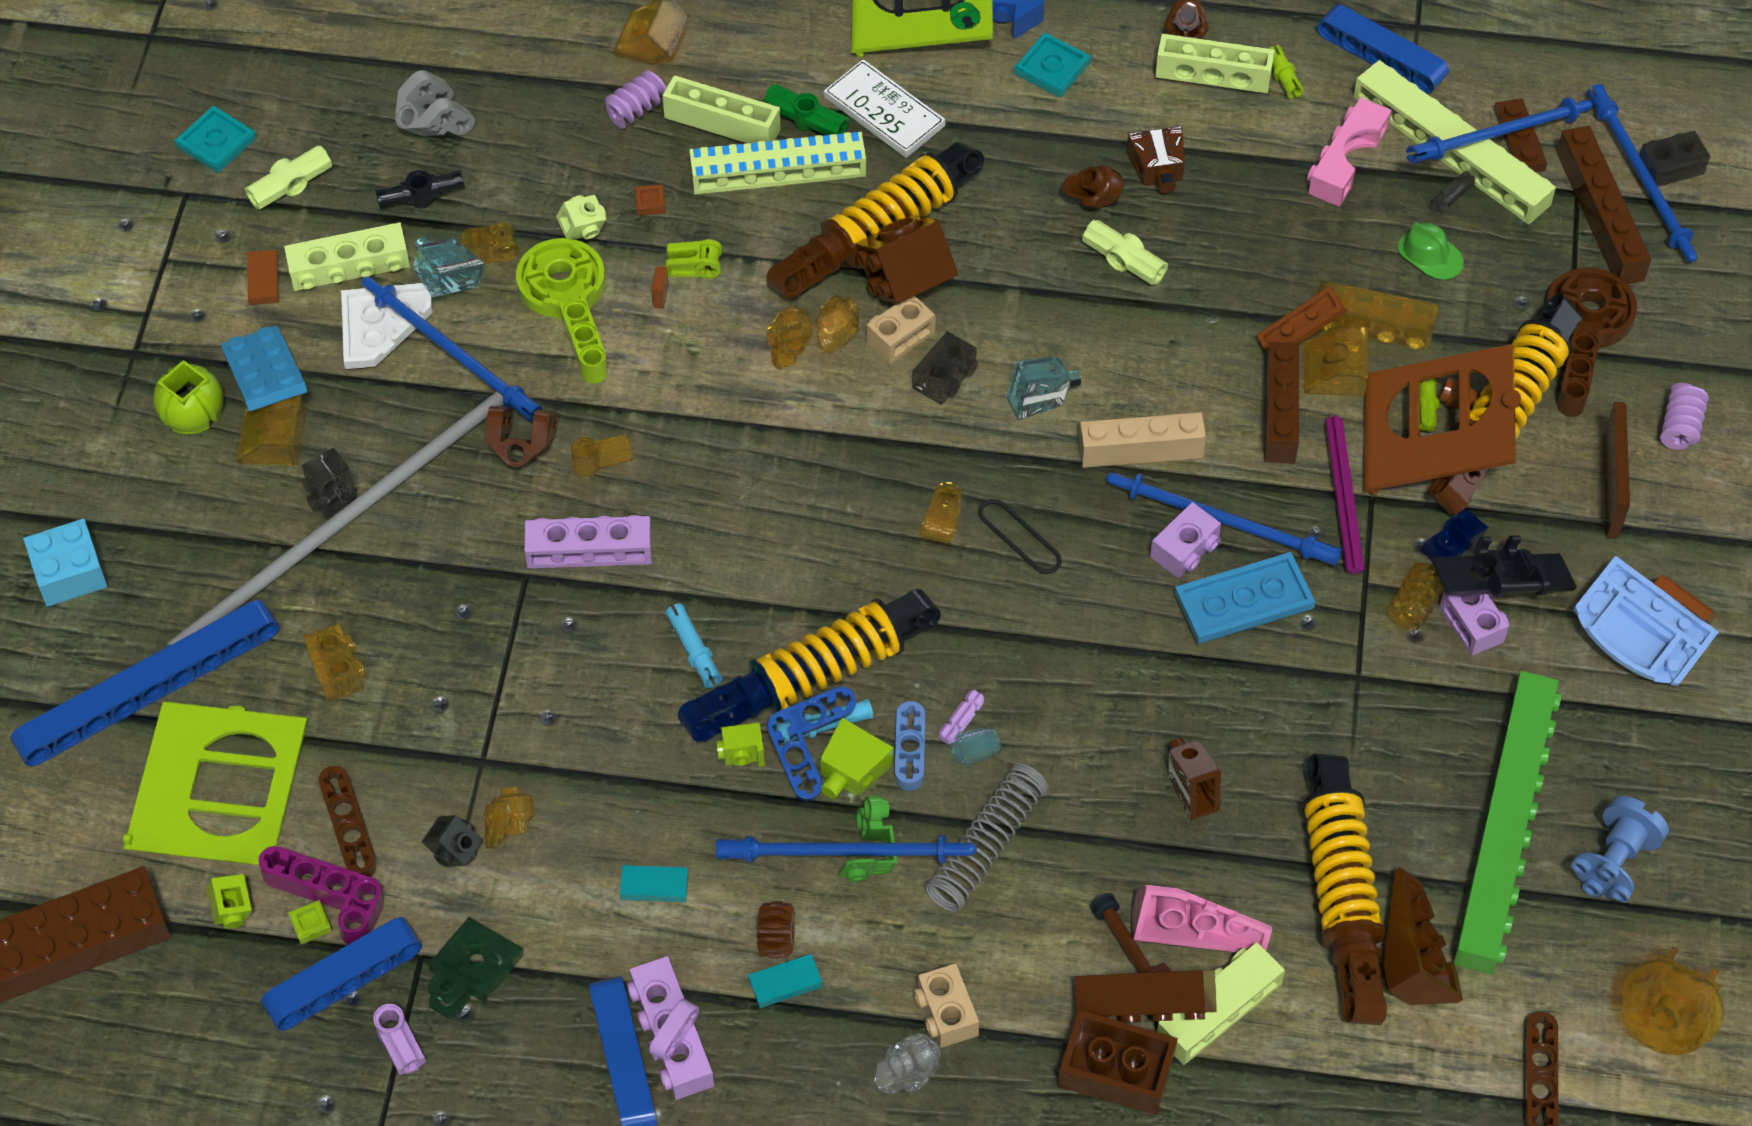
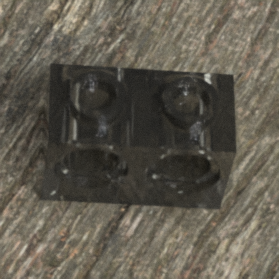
[1639,130,1710,187]
[912,331,978,405]
[301,448,357,520]

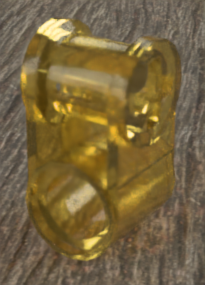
[461,223,519,266]
[920,482,962,545]

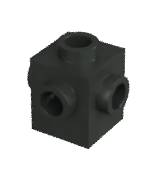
[422,815,482,867]

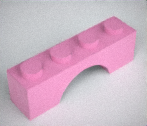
[1307,97,1392,207]

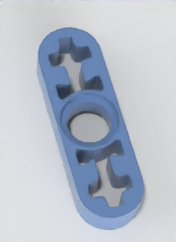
[895,701,925,791]

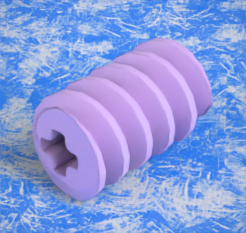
[605,70,667,129]
[1660,383,1709,450]

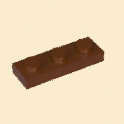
[1494,98,1547,172]

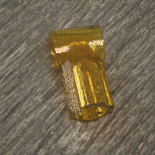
[571,434,633,477]

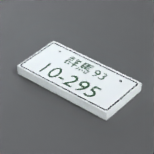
[824,60,946,158]

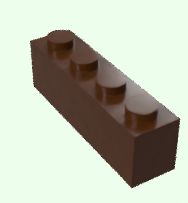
[1264,342,1299,464]
[1075,970,1217,1023]

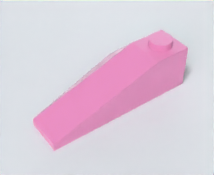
[1131,885,1272,952]

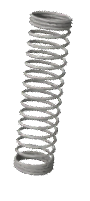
[926,763,1048,912]

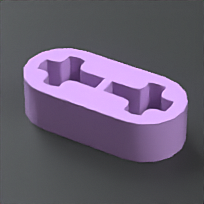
[649,999,699,1061]

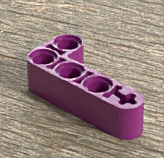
[259,846,384,945]

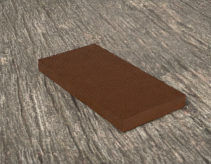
[1603,402,1630,539]

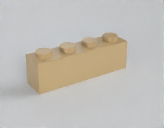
[1079,412,1206,468]

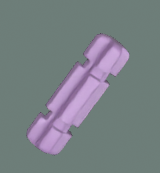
[939,690,984,745]

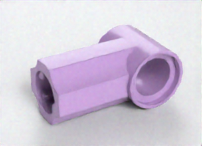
[373,1004,426,1075]

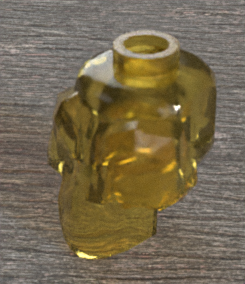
[815,295,860,353]
[767,307,813,369]
[484,787,535,849]

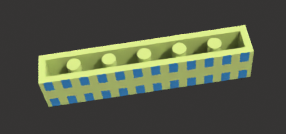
[689,132,866,195]

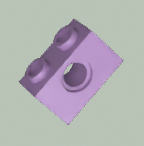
[1150,502,1221,578]

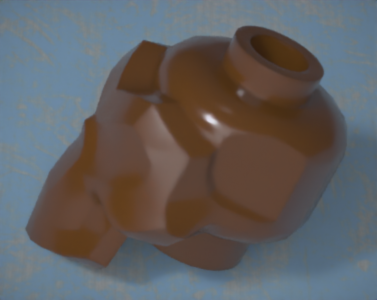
[1164,0,1209,39]
[1062,165,1124,209]

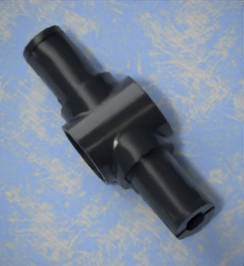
[375,170,465,209]

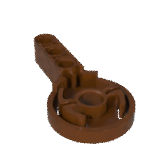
[1545,268,1637,417]

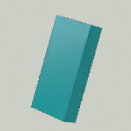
[620,865,689,902]
[748,954,823,1009]

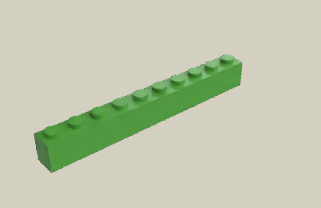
[1453,671,1562,975]

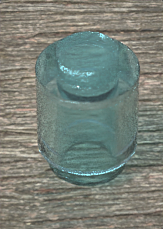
[951,726,1001,766]

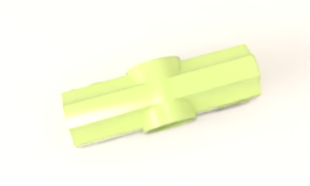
[245,145,332,209]
[1082,220,1168,285]

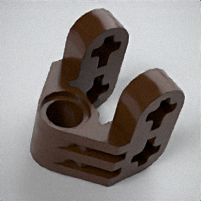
[485,405,558,467]

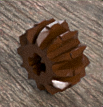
[757,901,796,959]

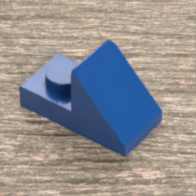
[993,0,1045,39]

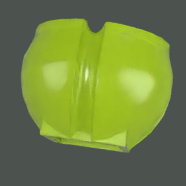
[153,360,224,434]

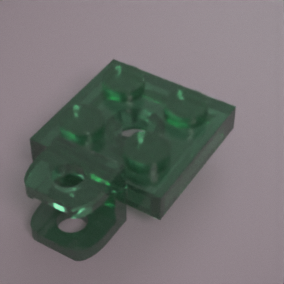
[428,917,523,1019]

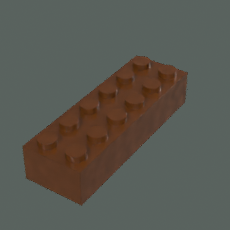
[0,866,171,1003]

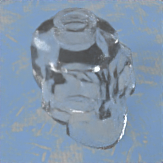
[875,1033,941,1094]

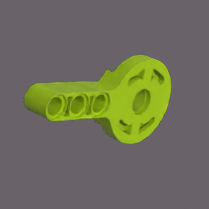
[516,238,608,384]

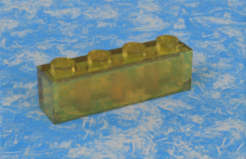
[1318,280,1439,350]

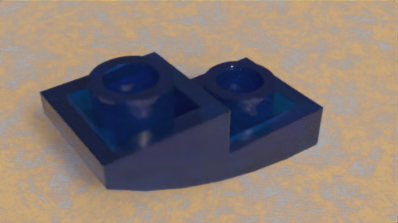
[1420,508,1489,560]

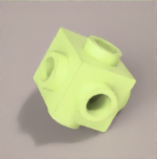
[556,195,606,240]

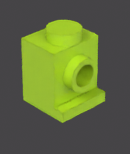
[716,722,765,767]
[205,874,252,929]

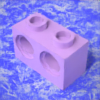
[1439,577,1509,656]

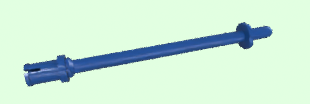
[1587,84,1697,262]
[1406,97,1593,164]
[362,277,542,422]
[1106,473,1342,567]
[716,835,977,864]

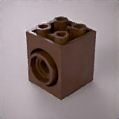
[855,215,959,304]

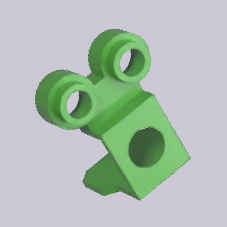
[838,795,898,882]

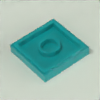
[1014,32,1092,98]
[174,105,257,173]

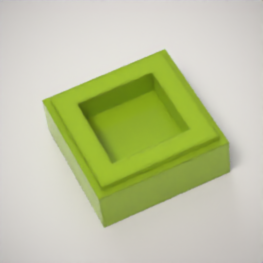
[288,900,332,945]

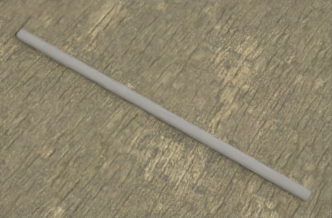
[166,391,504,647]

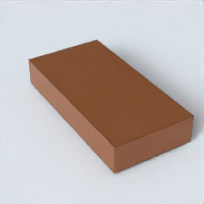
[247,250,279,305]
[1654,575,1717,623]

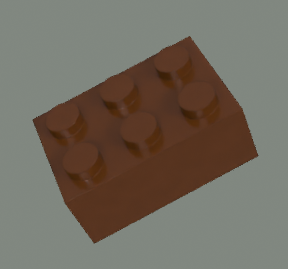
[1058,1009,1178,1115]

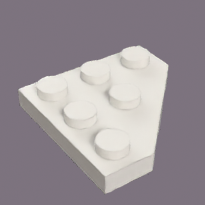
[341,283,433,369]

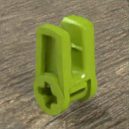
[665,239,722,279]

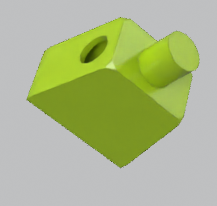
[820,718,894,799]

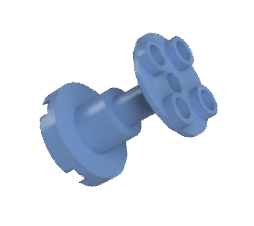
[1570,796,1669,903]

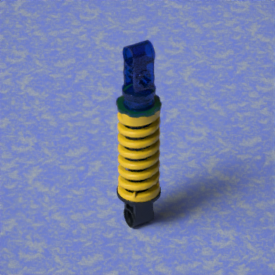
[678,589,941,742]

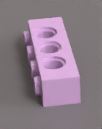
[525,515,652,569]
[626,956,714,1100]

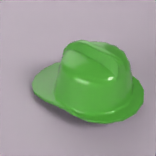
[1398,222,1464,280]

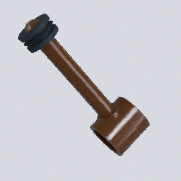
[1090,893,1172,973]

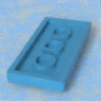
[220,325,308,411]
[1174,552,1316,644]

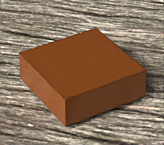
[635,184,666,216]
[651,267,669,309]

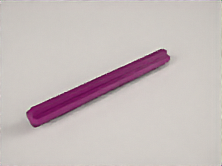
[1325,415,1364,575]

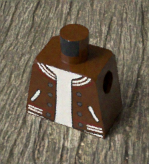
[1126,126,1185,193]
[1167,738,1221,821]

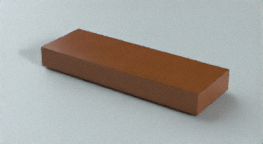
[1256,285,1347,354]

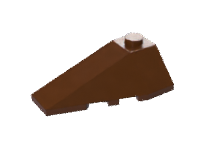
[1384,867,1463,1005]

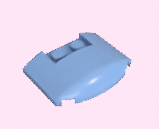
[1574,556,1719,686]

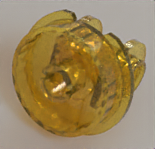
[1622,946,1724,1055]

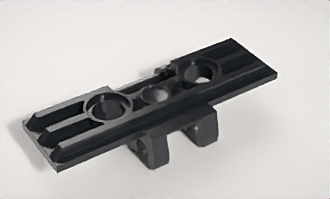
[1431,535,1577,597]

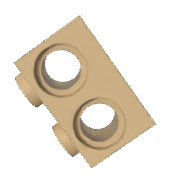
[867,296,935,364]
[914,963,979,1048]

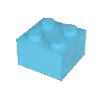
[23,518,108,607]

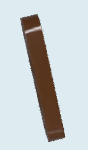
[319,766,377,877]
[1524,1011,1558,1126]

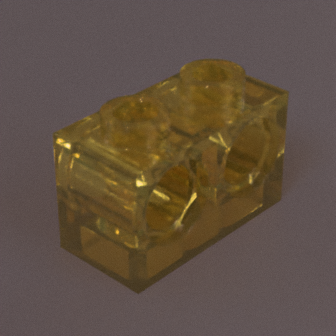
[303,624,366,703]

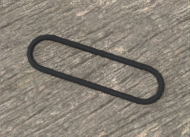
[978,499,1062,574]

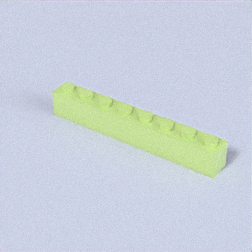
[1353,60,1556,224]

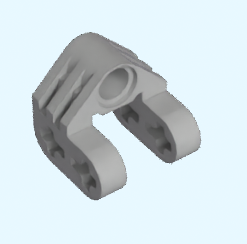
[395,70,475,136]

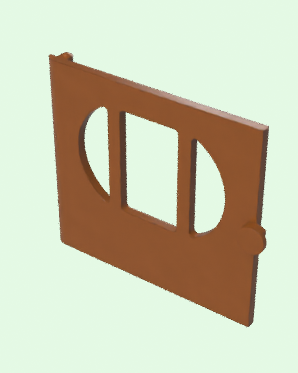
[1363,344,1521,495]

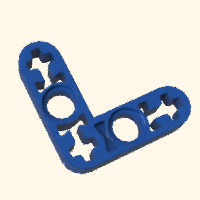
[767,687,856,802]

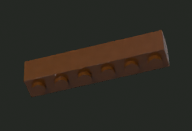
[1556,125,1651,284]

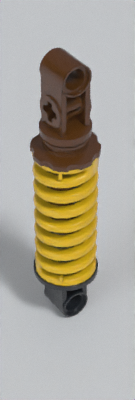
[767,142,984,298]
[1429,293,1582,515]
[1302,753,1387,1025]

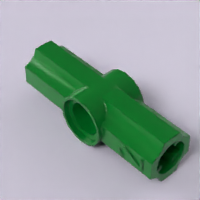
[763,84,849,135]

